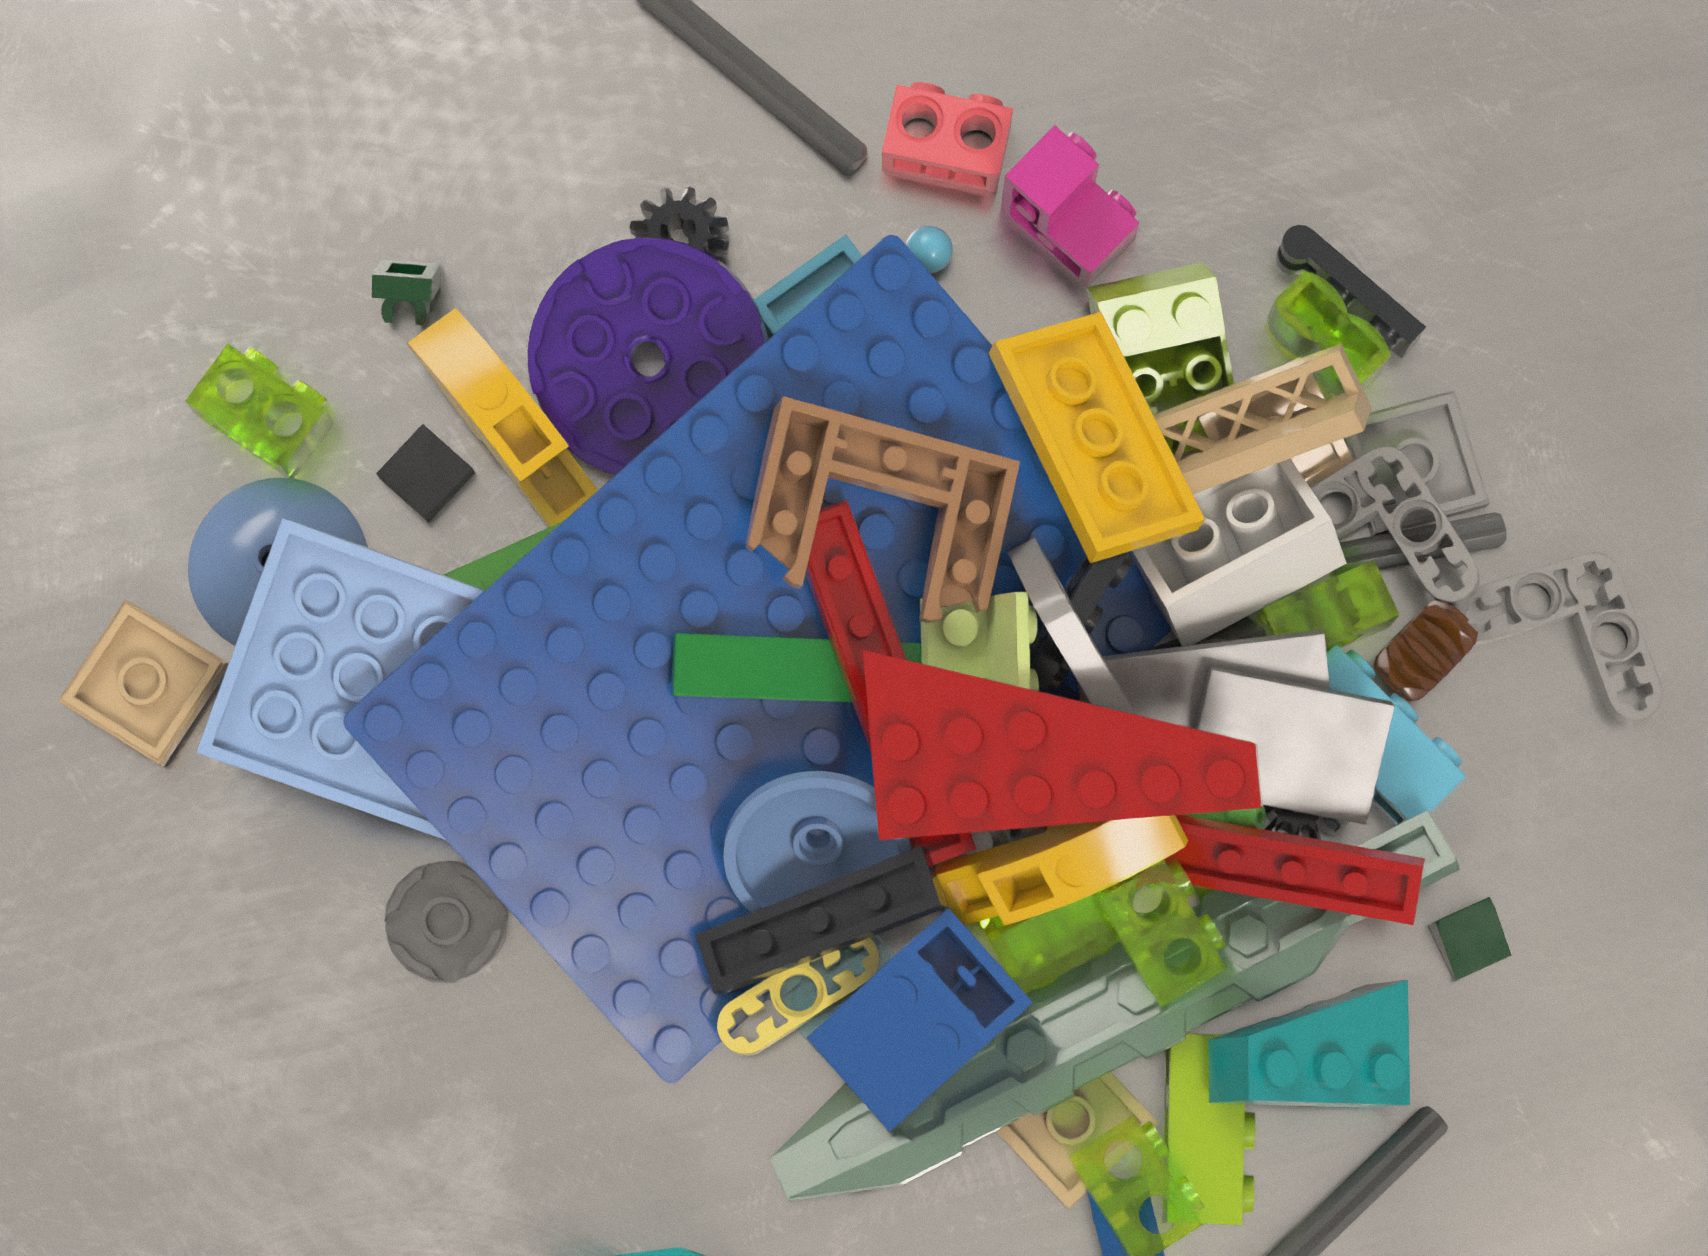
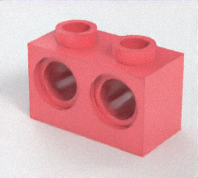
[882,82,1013,193]

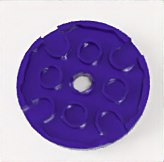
[527,238,768,475]

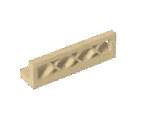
[1153,343,1372,494]

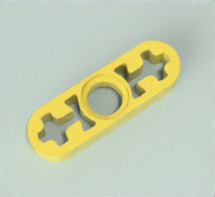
[717,938,879,1056]

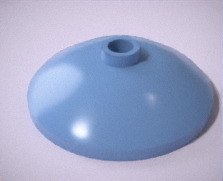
[188,478,368,646]
[723,771,911,912]

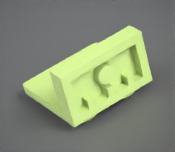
[920,592,1039,691]

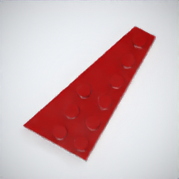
[863,650,1263,840]

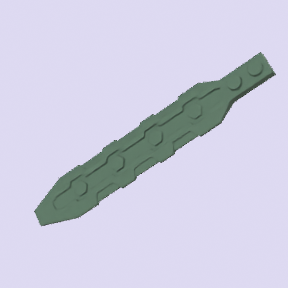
[770,810,1460,1202]

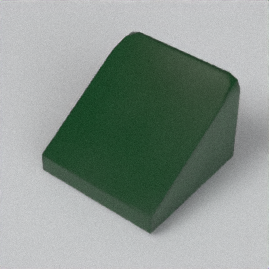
[1428,897,1512,981]

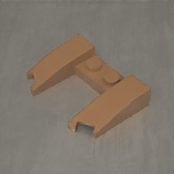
[746,396,1020,623]

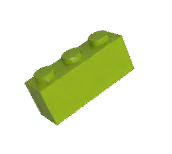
[1162,1033,1256,1226]

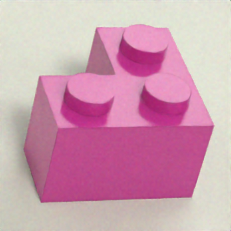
[1001,125,1140,288]

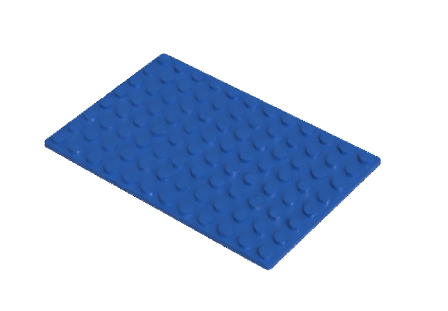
[343,235,1172,1083]

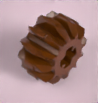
[1374,599,1478,702]

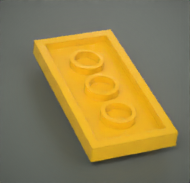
[988,312,1205,563]

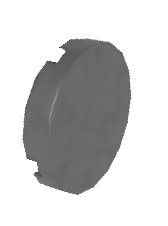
[385,861,508,983]

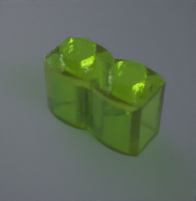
[1267,271,1391,396]

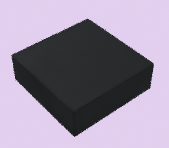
[376,424,475,522]

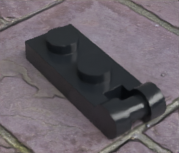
[1276,225,1426,359]

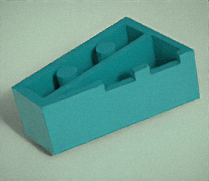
[1208,980,1410,1108]

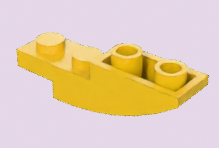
[407,308,598,528]
[935,815,1188,926]

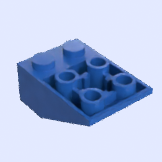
[807,908,1033,1132]

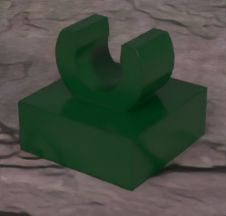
[372,259,441,325]

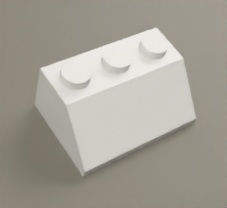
[1129,458,1347,647]

